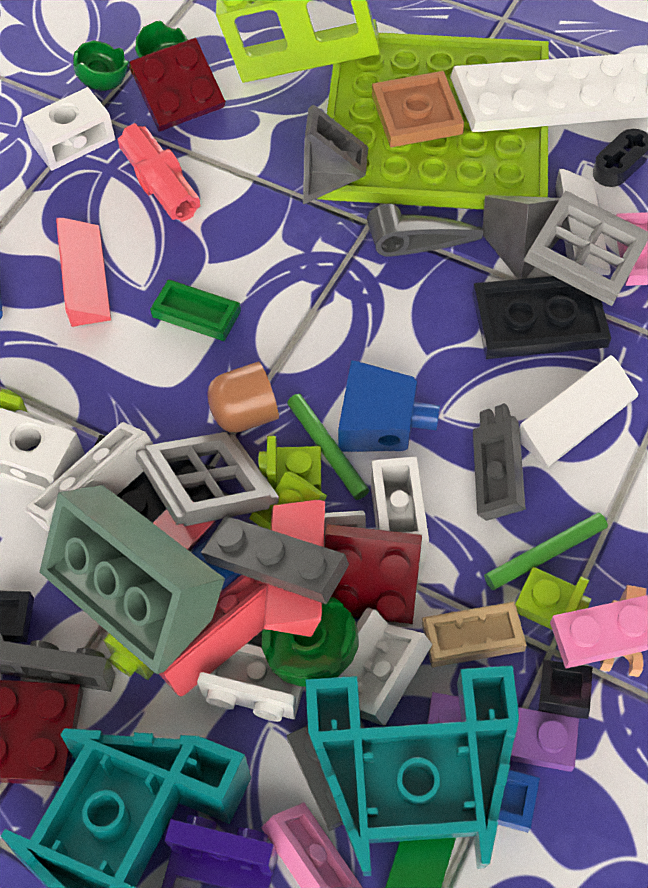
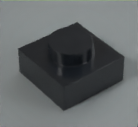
[0,591,34,642]
[538,660,593,719]

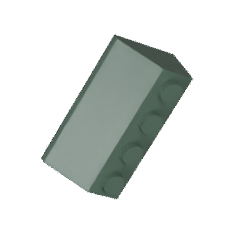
[39,485,225,674]

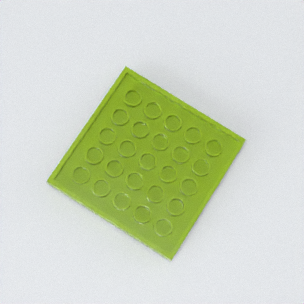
[317,32,549,210]

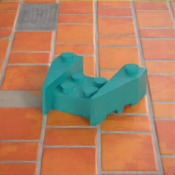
[306,665,519,876]
[1,728,251,888]

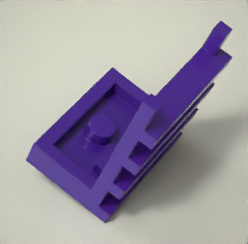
[161,815,278,888]

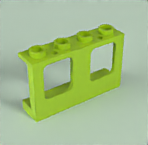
[216,0,380,83]

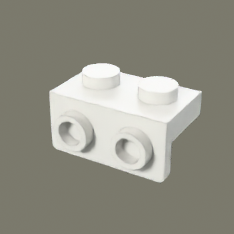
[339,608,433,726]
[197,644,304,722]

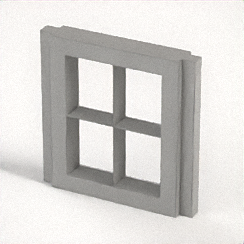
[524,191,648,306]
[136,432,279,526]

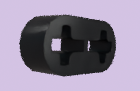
[593,128,648,187]

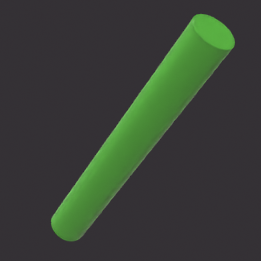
[287,394,370,500]
[484,512,608,591]

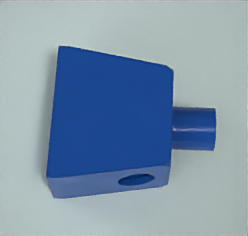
[338,360,440,452]

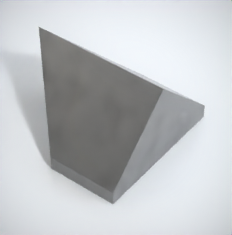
[303,105,368,204]
[482,195,560,279]

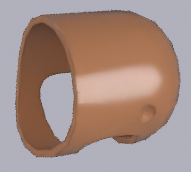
[207,361,279,433]

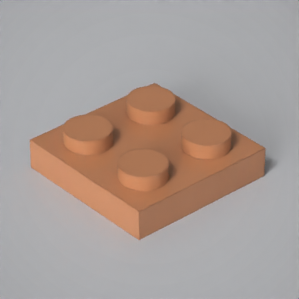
[372,71,464,148]

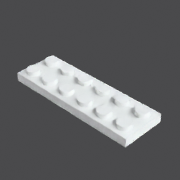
[450,52,648,132]

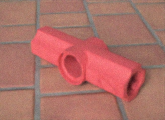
[118,123,200,222]

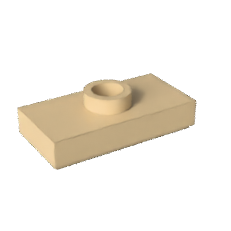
[421,601,527,668]

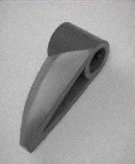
[367,204,484,257]

